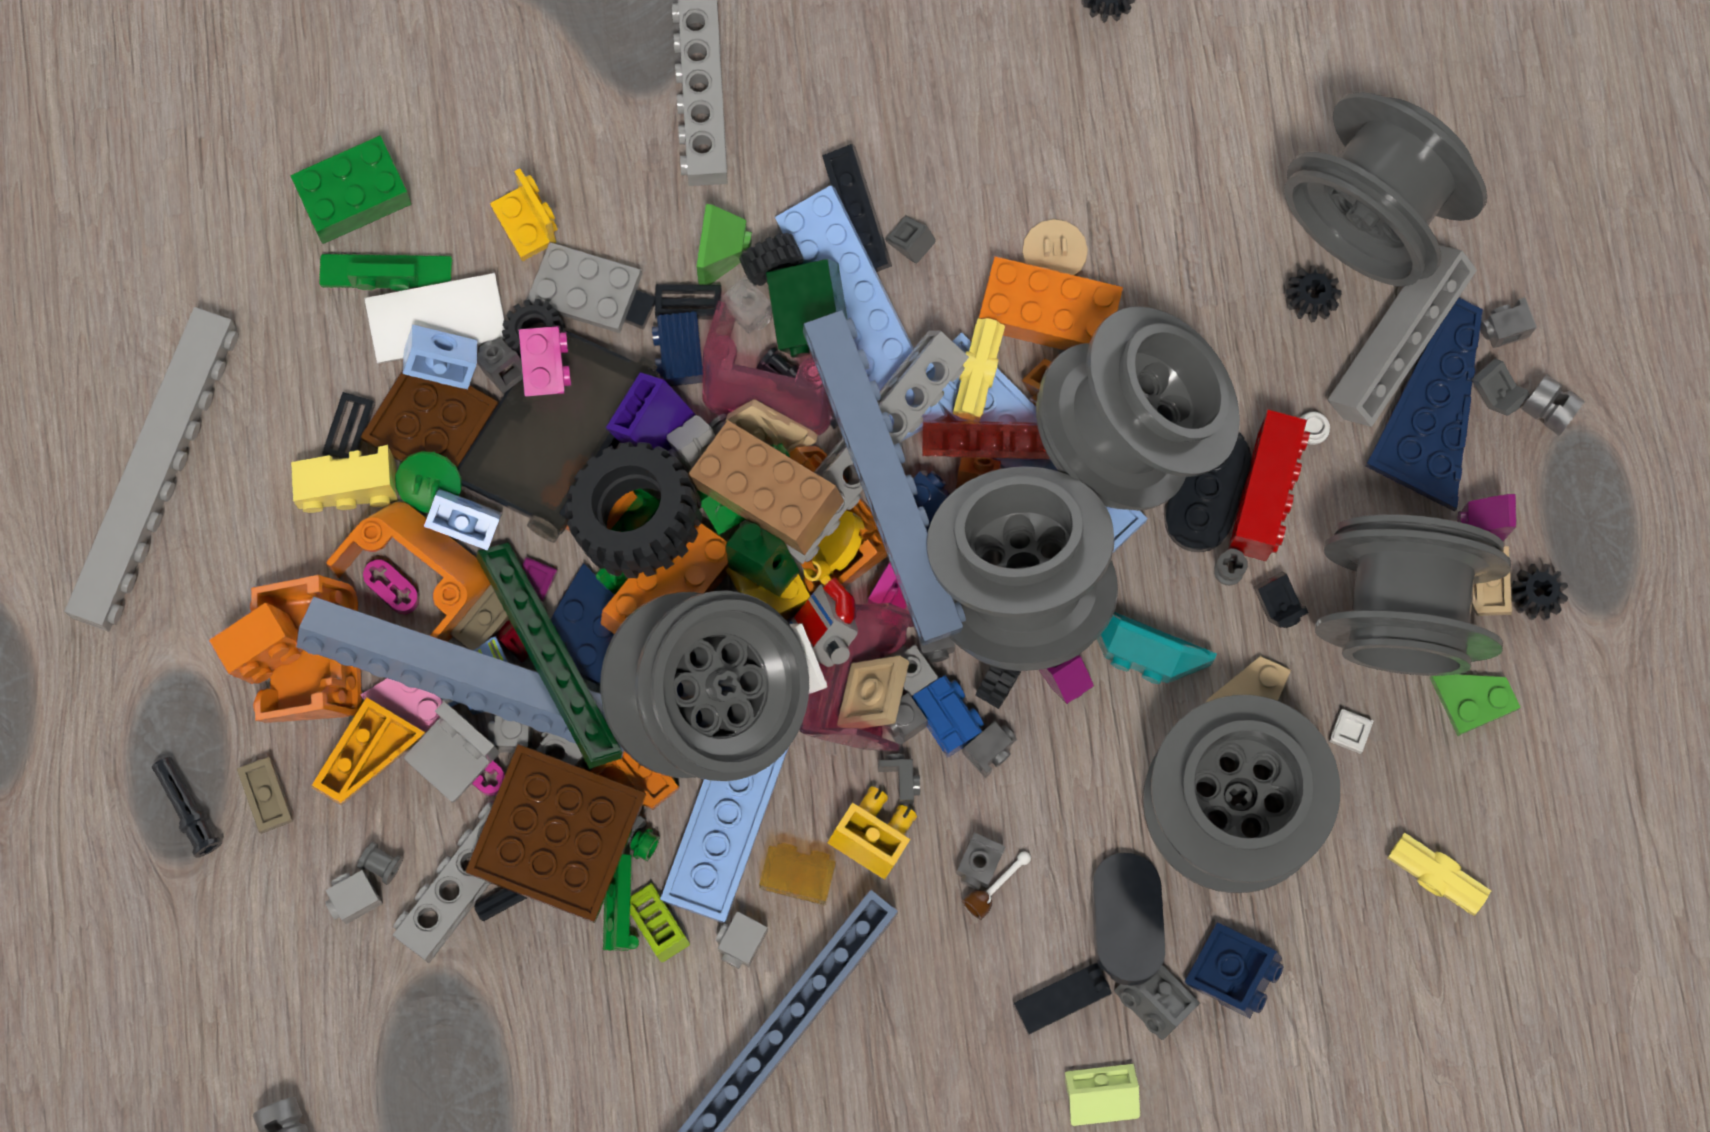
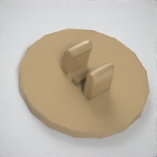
[1022,219,1088,275]

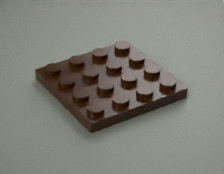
[465,744,646,923]

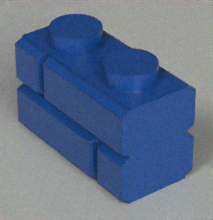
[912,675,984,758]

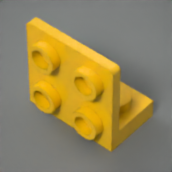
[490,168,558,261]

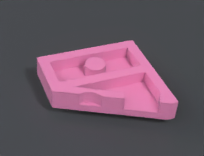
[361,678,443,733]

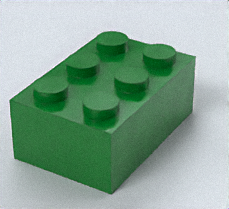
[290,135,412,245]

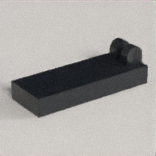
[1013,962,1112,1035]

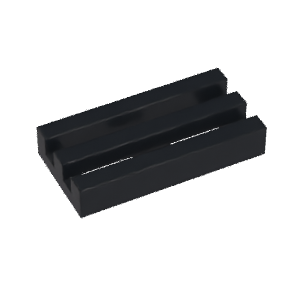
[655,284,722,320]
[322,392,375,459]

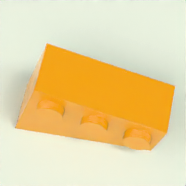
[312,697,425,806]

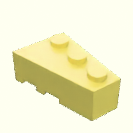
[291,445,398,513]

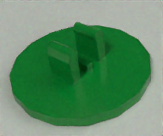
[395,451,462,513]

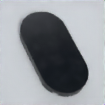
[1164,432,1252,552]
[1092,853,1165,986]

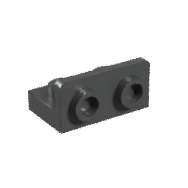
[1114,965,1200,1040]

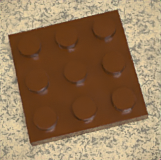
[361,370,499,467]

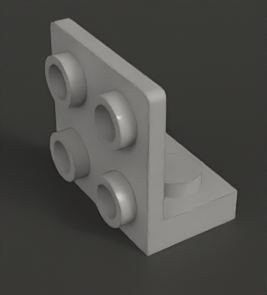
[404,701,500,802]

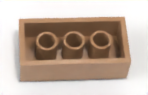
[688,421,844,556]

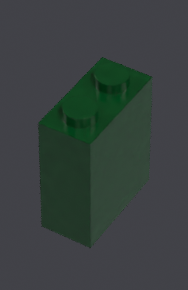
[766,259,847,358]

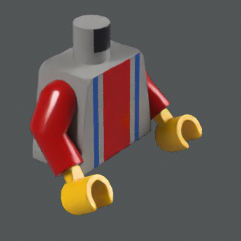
[789,561,858,667]

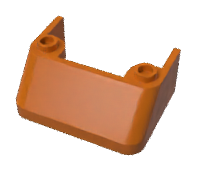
[326,502,491,642]

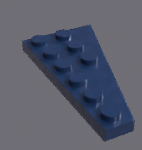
[1365,298,1483,512]
[551,563,702,726]

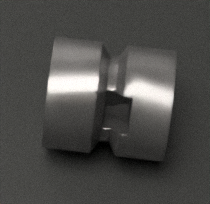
[1521,374,1585,436]
[253,1097,309,1132]

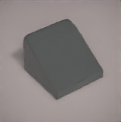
[885,216,936,264]

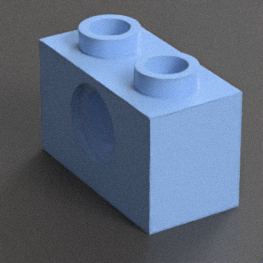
[403,324,477,390]
[424,489,502,550]

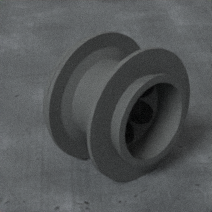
[1284,92,1487,286]
[1036,307,1240,511]
[927,467,1118,671]
[1315,515,1511,676]
[600,591,810,781]
[1143,695,1340,893]

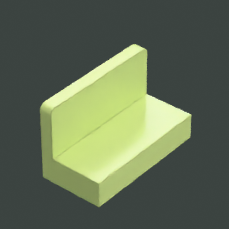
[1065,1064,1140,1126]

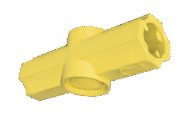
[953,318,1005,421]
[1387,833,1491,916]

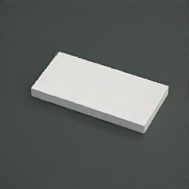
[364,273,505,364]

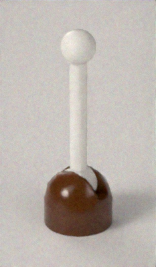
[962,851,1031,920]

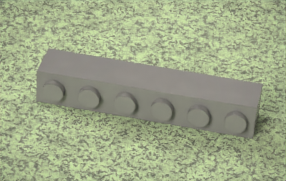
[1328,245,1477,427]

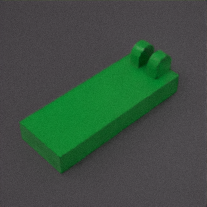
[603,854,639,951]

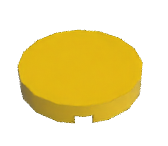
[812,510,864,576]

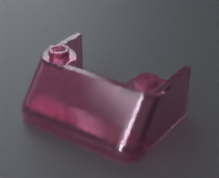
[702,301,833,436]
[799,603,915,751]

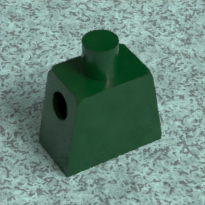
[726,521,800,597]

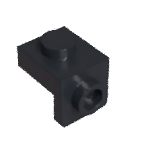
[1253,571,1309,628]

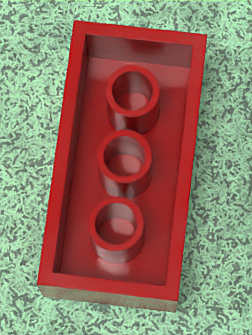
[1228,410,1310,562]

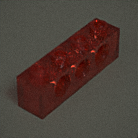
[922,420,1050,459]

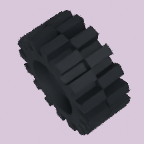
[739,233,804,286]
[502,299,567,358]
[975,666,1021,709]

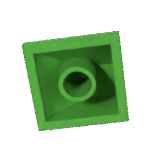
[696,204,752,285]

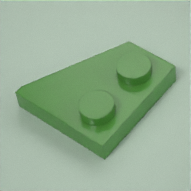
[1430,674,1521,736]

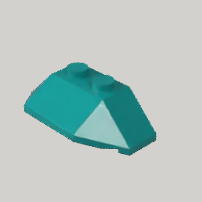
[1097,612,1217,684]

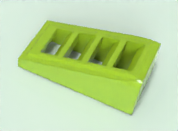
[630,883,690,962]

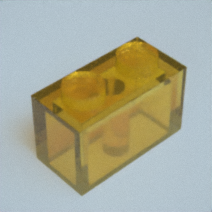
[759,842,836,906]

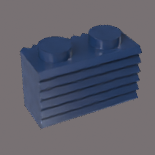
[652,311,704,386]

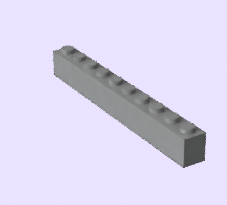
[64,307,238,632]

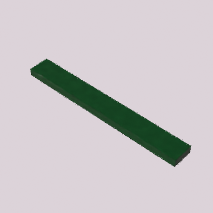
[477,542,623,769]

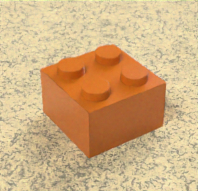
[209,602,303,684]

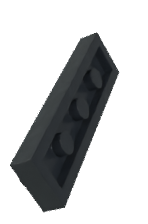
[822,144,892,272]

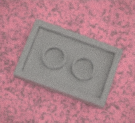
[527,242,643,333]

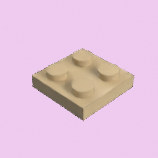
[837,656,909,730]

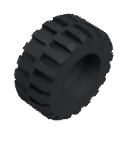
[565,442,702,578]

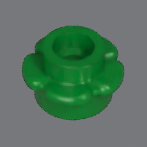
[630,828,660,861]

